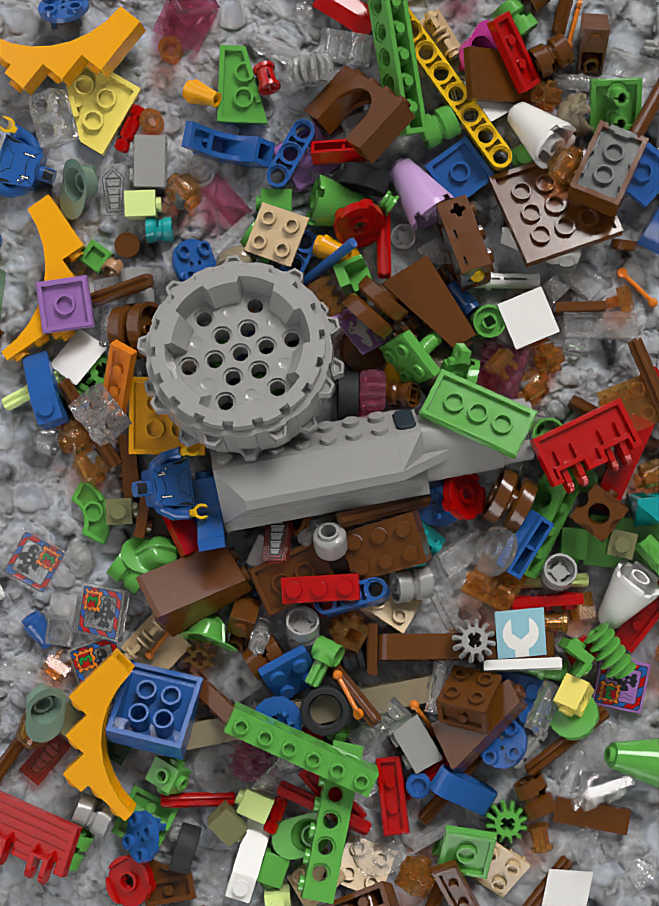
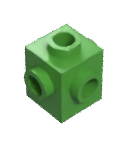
[145,756,191,796]

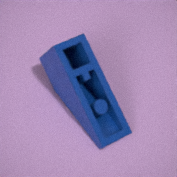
[22,350,70,430]

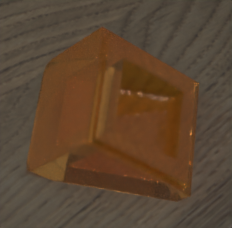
[568,591,597,621]

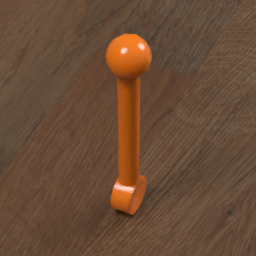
[567,0,583,49]
[617,267,658,308]
[144,631,170,660]
[333,670,364,720]
[409,700,436,737]

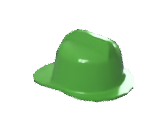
[121,536,179,574]
[179,614,238,652]
[272,813,330,860]

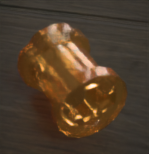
[158,36,183,65]
[139,108,165,135]
[544,610,568,633]
[527,821,554,853]

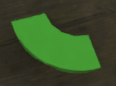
[71,477,111,545]

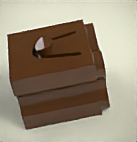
[569,482,629,542]

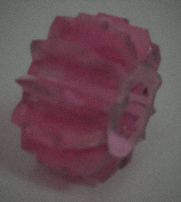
[359,369,386,413]
[228,740,273,783]

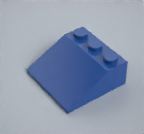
[105,661,203,760]

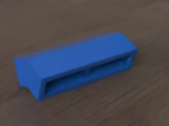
[497,510,554,579]

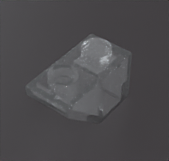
[45,590,82,647]

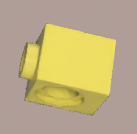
[553,673,594,717]

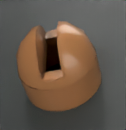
[101,257,124,280]

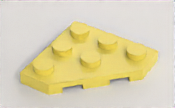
[66,67,142,156]

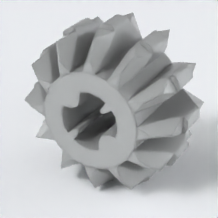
[289,53,334,88]
[451,619,496,663]

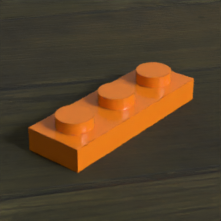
[100,339,137,417]

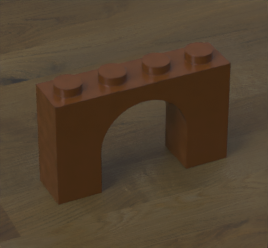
[304,65,415,164]

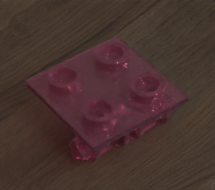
[152,0,220,53]
[476,340,530,399]

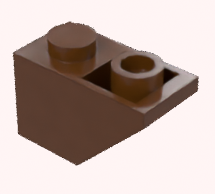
[576,13,610,76]
[226,595,262,653]

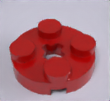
[333,199,386,248]
[442,473,486,521]
[105,854,156,906]

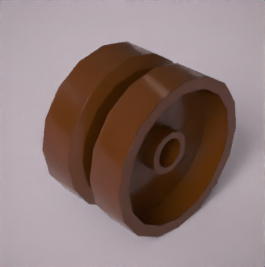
[342,275,409,340]
[107,301,159,360]
[482,467,539,533]

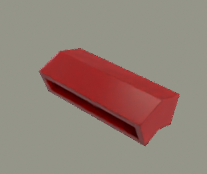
[312,0,372,39]
[311,139,378,166]

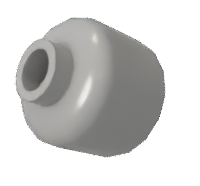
[313,522,348,561]

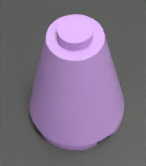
[389,158,454,231]

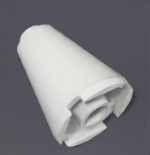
[507,102,576,169]
[597,559,659,629]

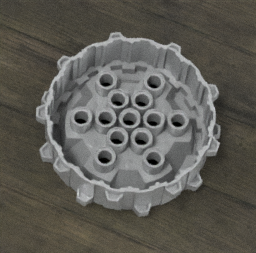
[137,255,345,461]

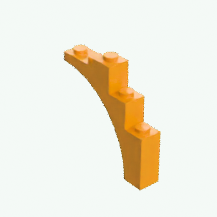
[0,6,146,96]
[1,195,86,362]
[63,648,137,821]

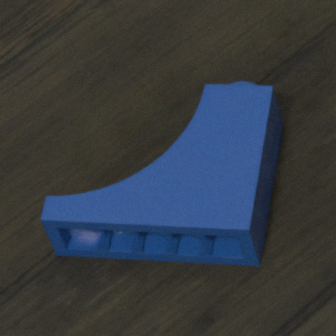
[191,470,228,552]

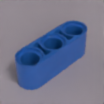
[266,119,315,189]
[314,577,390,617]
[428,764,498,816]

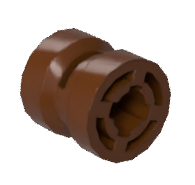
[385,381,421,407]

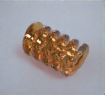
[305,276,351,321]

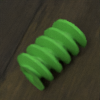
[583,622,636,679]

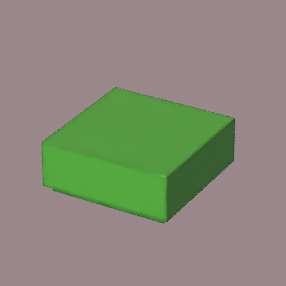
[78,239,114,275]

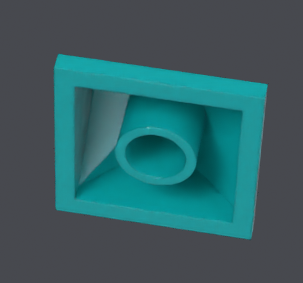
[627,491,659,527]

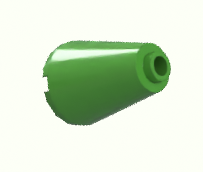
[306,175,376,227]
[604,738,659,788]

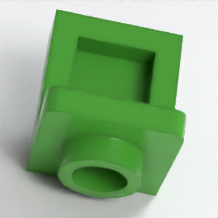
[557,637,595,678]

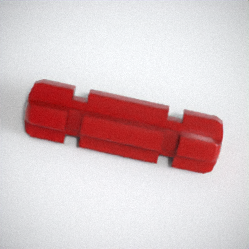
[114,104,146,154]
[263,795,288,834]

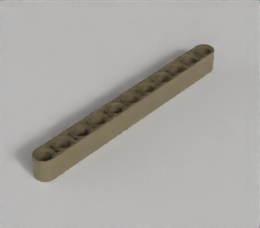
[186,673,438,750]

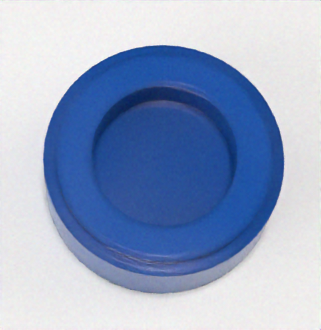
[406,772,431,799]

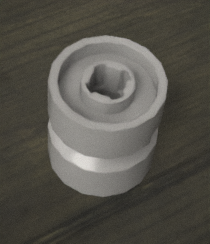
[120,267,155,305]
[539,553,578,594]
[389,565,434,603]
[286,606,320,652]
[71,793,114,838]

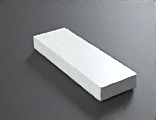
[484,657,562,673]

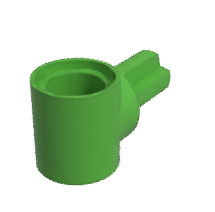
[305,635,345,688]

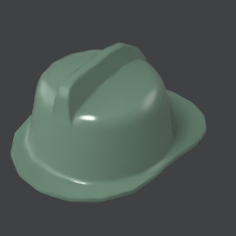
[59,158,98,220]
[25,683,66,742]

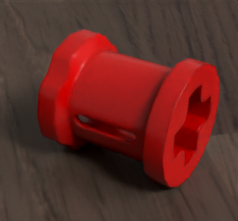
[253,61,281,95]

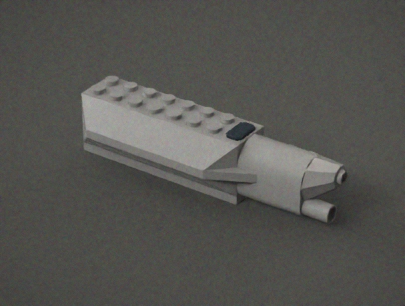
[210,398,534,532]

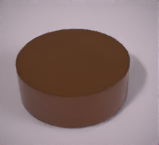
[114,232,141,259]
[610,238,637,252]

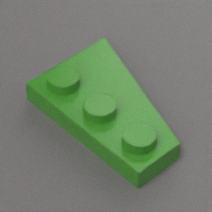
[217,45,268,125]

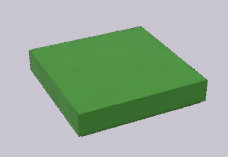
[436,825,497,879]

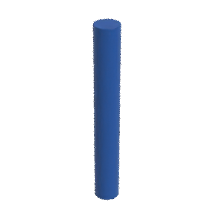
[303,238,357,287]

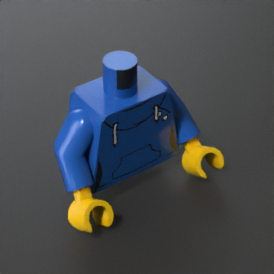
[0,116,57,198]
[131,445,208,521]

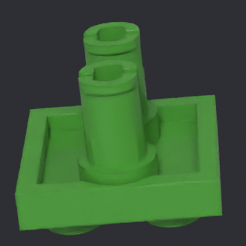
[588,77,643,132]
[379,330,442,384]

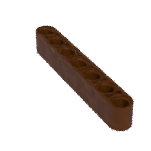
[378,632,555,661]

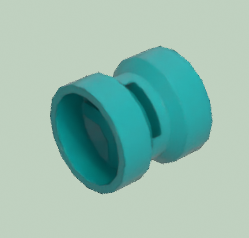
[145,217,174,243]

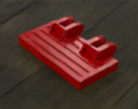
[529,398,643,494]
[0,790,83,885]

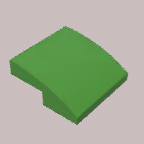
[111,785,179,847]

